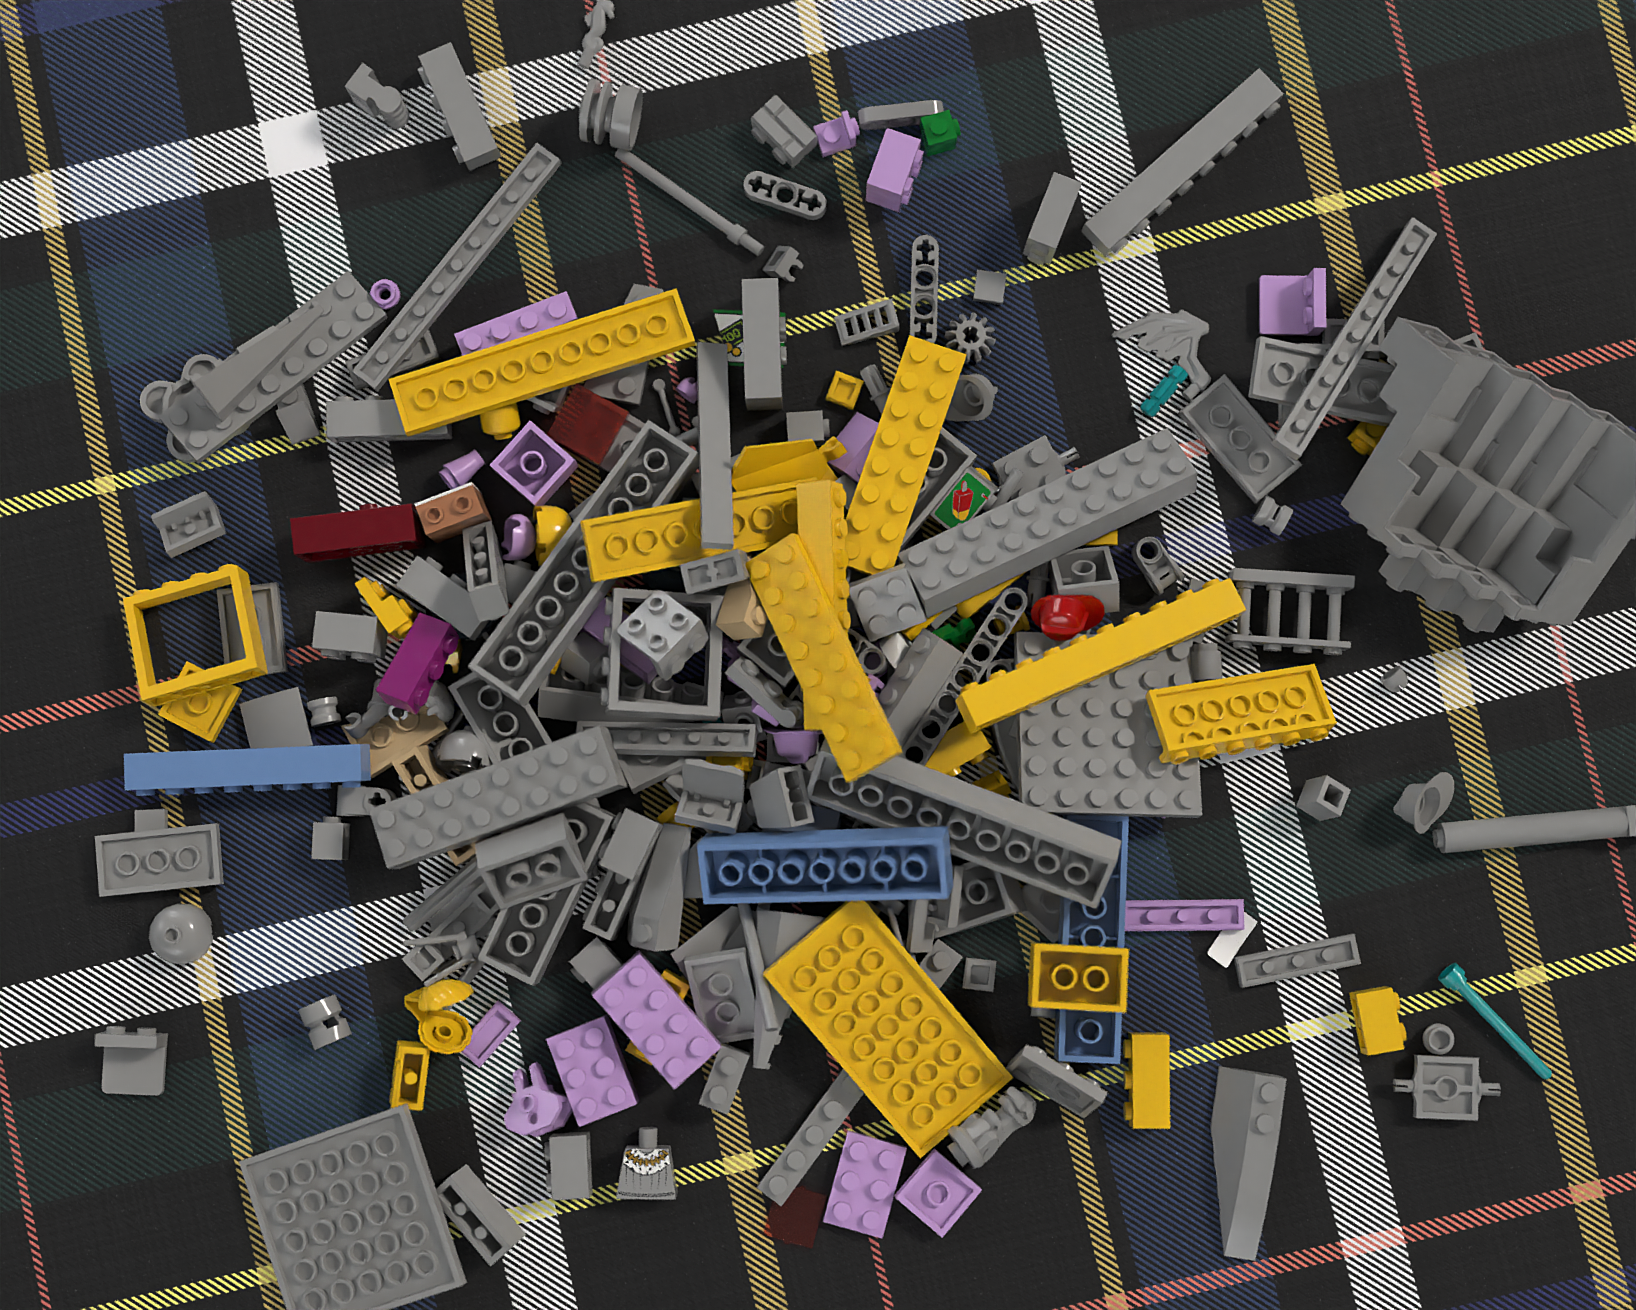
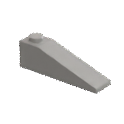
[626,823,692,951]

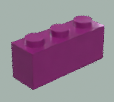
[376,613,460,715]

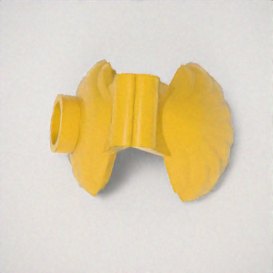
[404,979,474,1055]

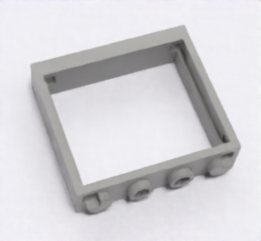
[600,588,724,721]

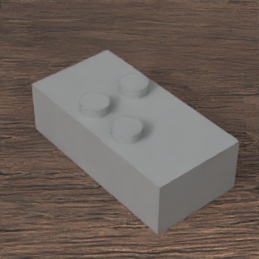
[742,278,787,411]

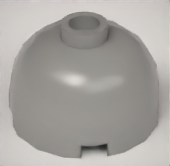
[435,726,493,776]
[149,903,213,964]

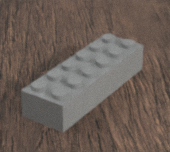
[477,802,616,986]

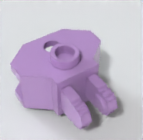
[503,1062,573,1137]

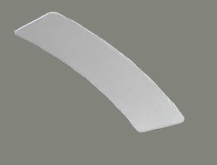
[1207,912,1257,968]

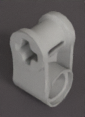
[1131,537,1185,596]
[336,785,397,817]

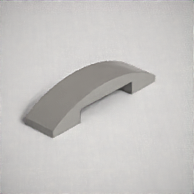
[402,881,500,981]

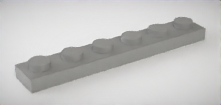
[576,721,758,757]

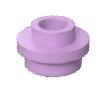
[370,279,400,309]

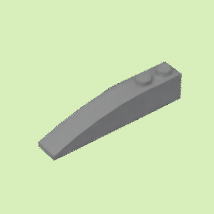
[537,663,724,723]
[1210,1066,1287,1261]

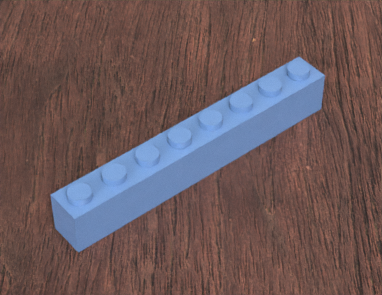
[124,744,371,796]

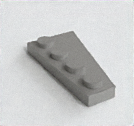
[581,284,664,406]

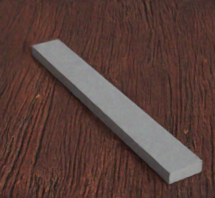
[696,342,734,550]

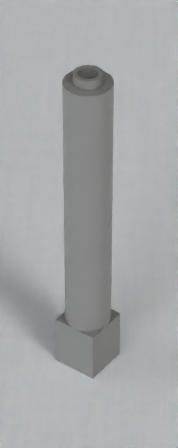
[1433,805,1636,853]

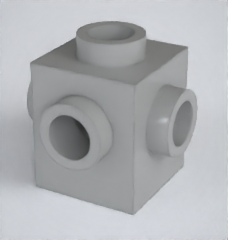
[721,691,766,733]

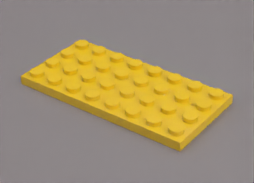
[762,901,1013,1158]

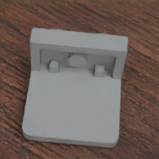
[617,590,709,681]
[675,759,744,835]
[95,1026,168,1095]

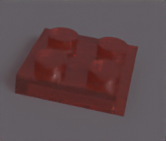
[547,383,630,466]

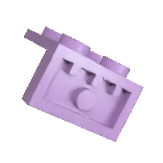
[1259,268,1326,336]

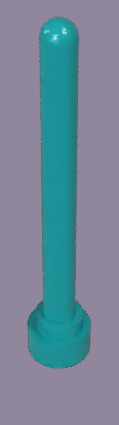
[1438,963,1552,1080]

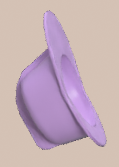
[763,727,823,764]

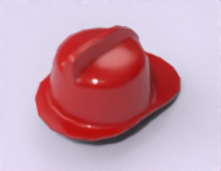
[1031,595,1105,642]

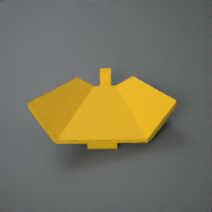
[731,436,847,492]

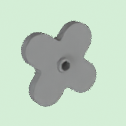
[140,354,250,463]

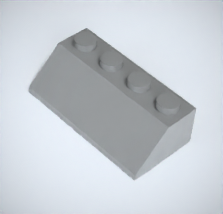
[448,672,552,764]

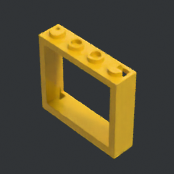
[123,564,268,707]

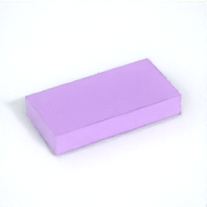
[461,1000,521,1068]

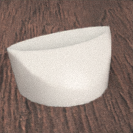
[879,632,912,669]

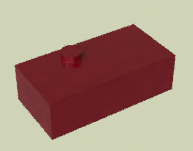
[290,504,426,563]

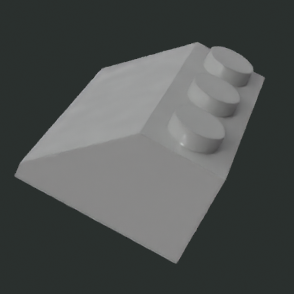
[475,813,588,910]

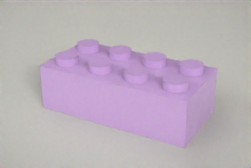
[592,950,721,1089]

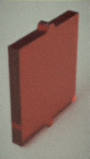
[763,1185,827,1249]

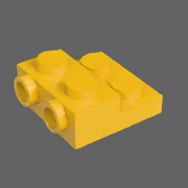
[355,577,418,640]

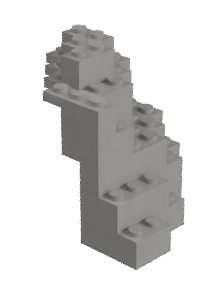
[1341,317,1636,633]

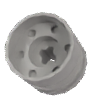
[579,79,643,151]

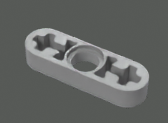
[858,100,944,130]
[744,171,826,220]

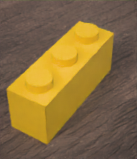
[1123,1032,1170,1129]

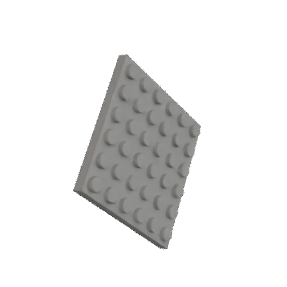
[1014,632,1202,818]
[239,1103,466,1310]

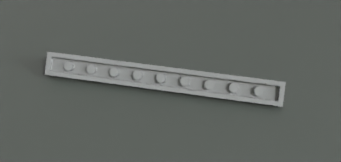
[352,143,562,392]
[1270,217,1437,461]
[757,939,963,1206]

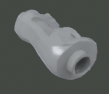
[947,1086,1036,1169]

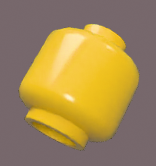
[479,403,520,440]

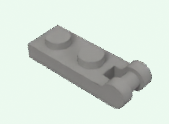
[725,656,804,727]

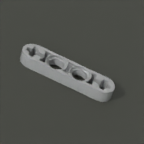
[910,235,939,344]

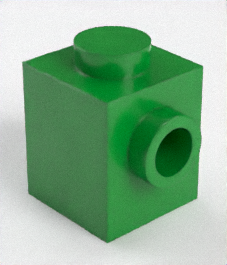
[919,110,961,157]

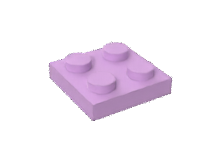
[894,1148,982,1237]

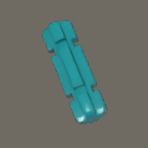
[1140,365,1188,417]

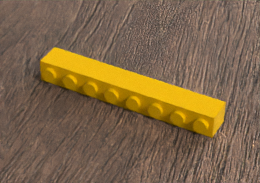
[797,480,851,731]

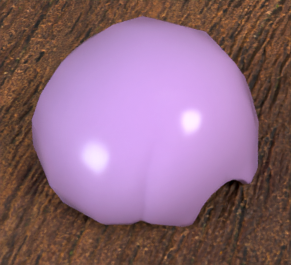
[501,514,537,561]

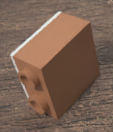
[415,482,492,543]

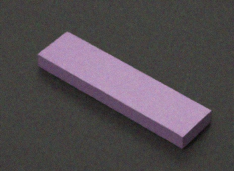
[1125,899,1244,931]

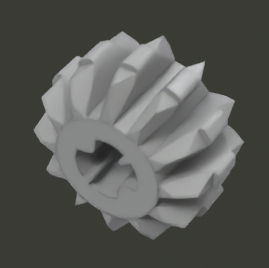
[945,313,995,364]

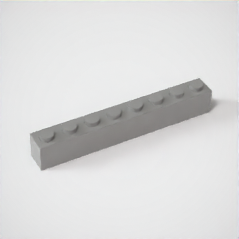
[1081,68,1284,257]

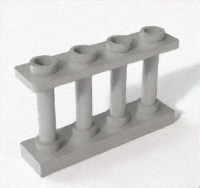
[1225,568,1355,655]

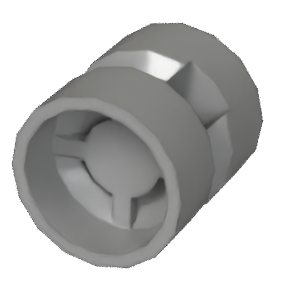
[298,994,352,1050]

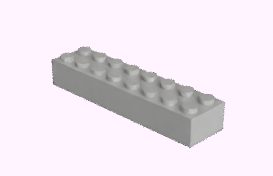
[369,725,627,869]

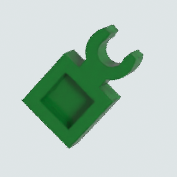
[931,617,977,651]

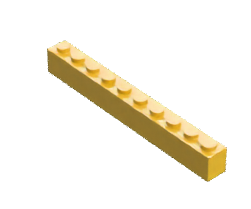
[955,578,1246,734]

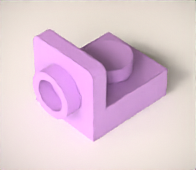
[813,110,860,157]

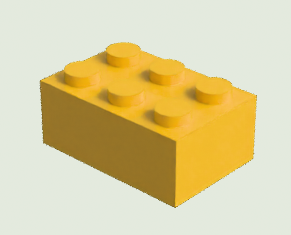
[1028,942,1129,1013]

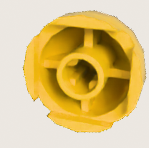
[533,505,572,566]

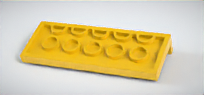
[1145,664,1337,765]

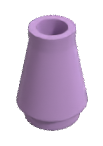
[439,450,485,489]

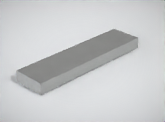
[1233,934,1361,988]

